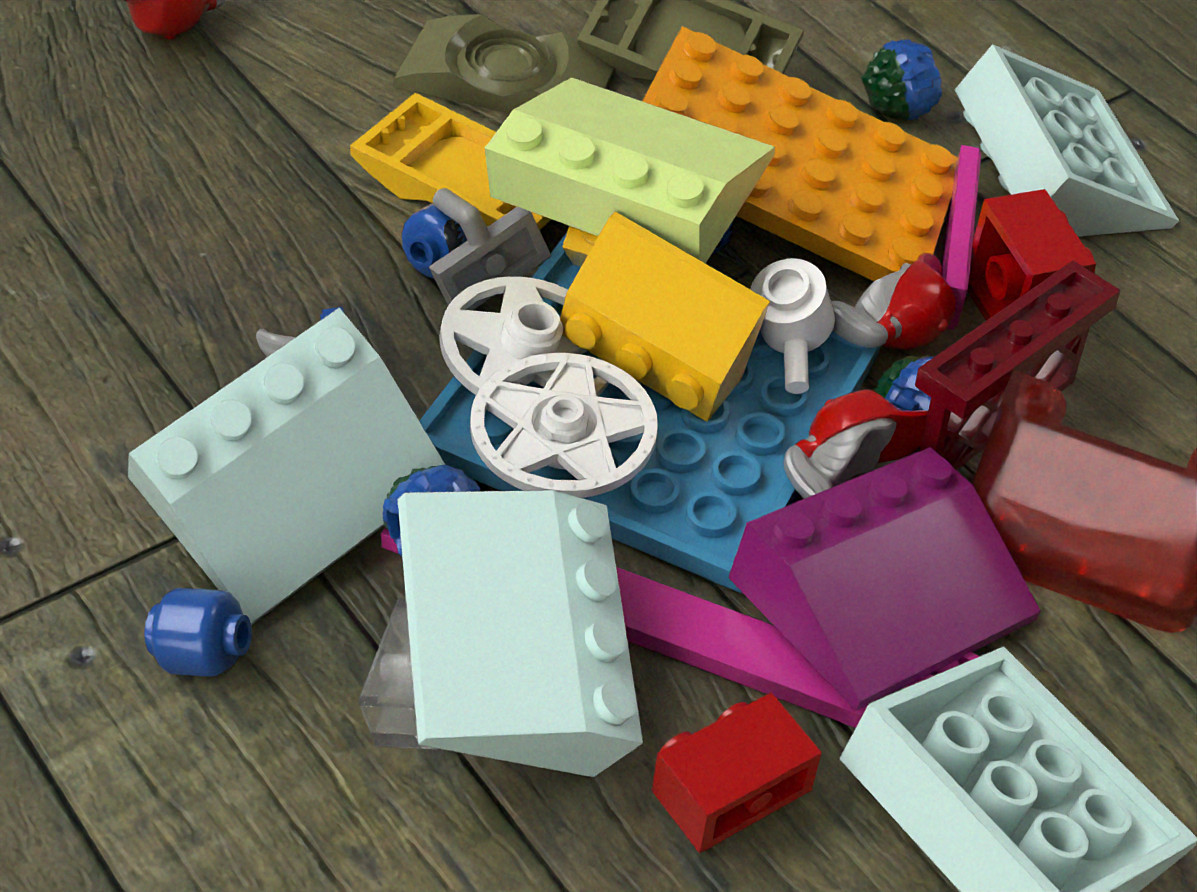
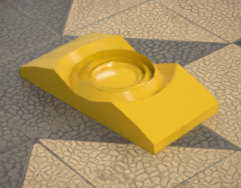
[350,93,551,230]

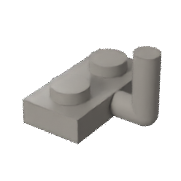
[429,188,551,310]

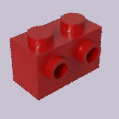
[652,692,822,854]

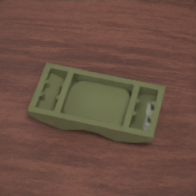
[577,0,804,81]
[394,14,616,114]

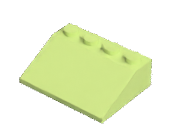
[485,77,775,264]

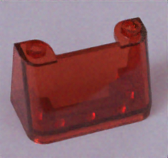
[972,370,1197,633]

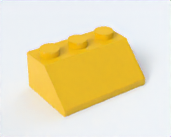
[560,212,770,422]

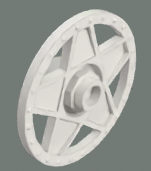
[439,277,609,397]
[470,353,658,498]

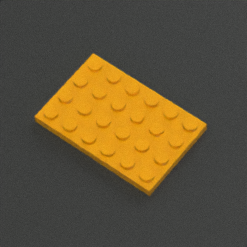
[642,26,958,281]

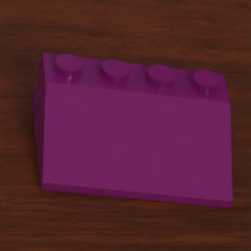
[728,447,1041,711]

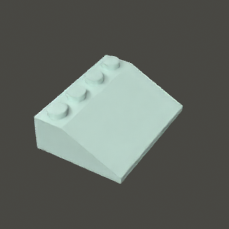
[955,44,1179,237]
[128,307,445,625]
[398,490,643,777]
[839,646,1197,892]

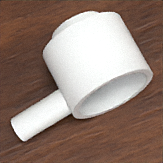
[750,259,835,394]

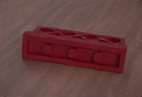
[915,261,1121,470]

